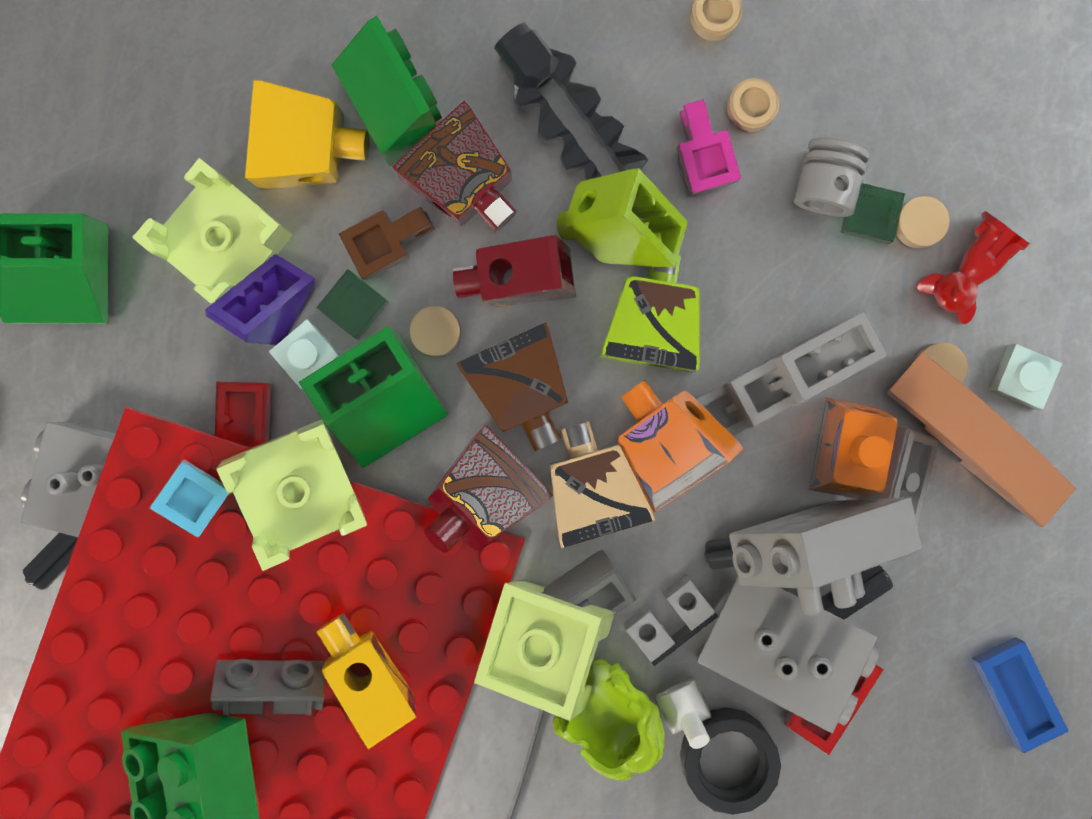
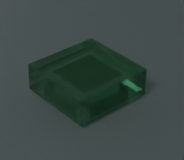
[840,183,905,245]
[316,269,389,340]

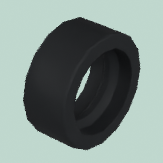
[680,708,781,815]

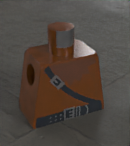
[457,322,568,451]

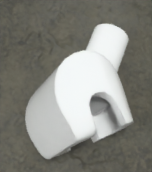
[655,678,711,749]

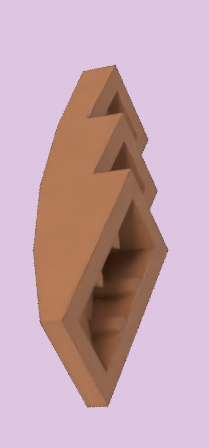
[886,352,1076,527]

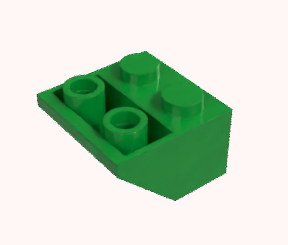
[331,16,442,167]
[0,213,108,324]
[299,326,449,468]
[121,713,260,819]

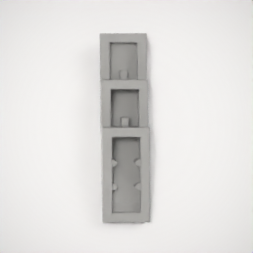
[695,311,888,436]

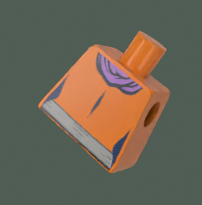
[618,380,744,512]
[809,398,897,499]

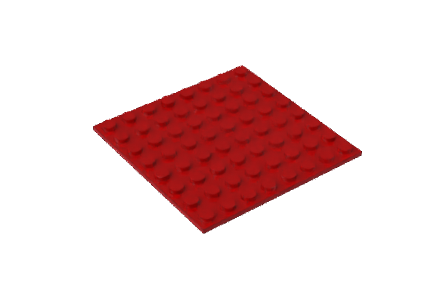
[0,407,525,819]

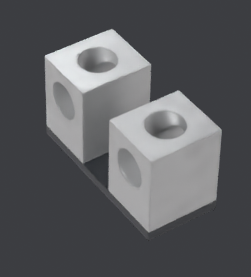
[624,575,719,666]

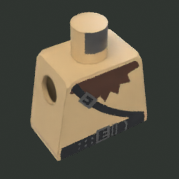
[550,421,655,549]

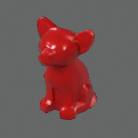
[916,211,1030,324]

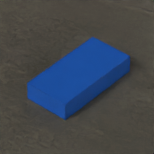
[972,637,1069,753]

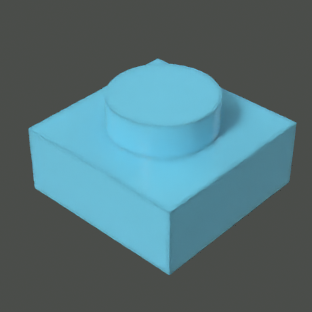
[150,459,228,538]

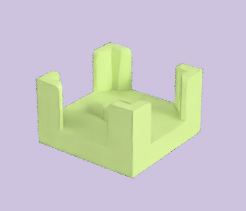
[132,158,293,304]
[217,419,367,571]
[474,579,615,721]

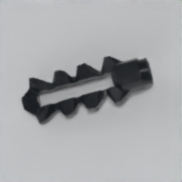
[494,22,648,180]

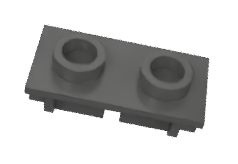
[211,659,325,716]

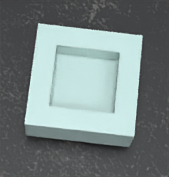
[269,319,340,390]
[989,344,1063,410]

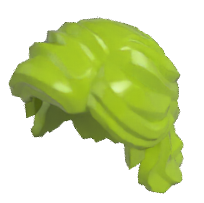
[553,658,665,781]

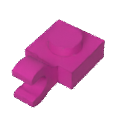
[676,99,741,196]

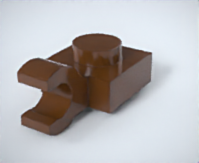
[339,207,435,280]

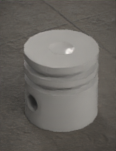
[793,138,870,217]

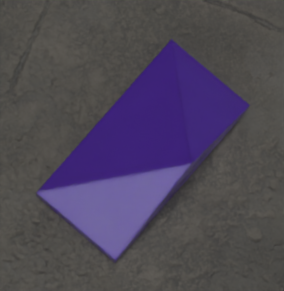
[205,254,315,345]

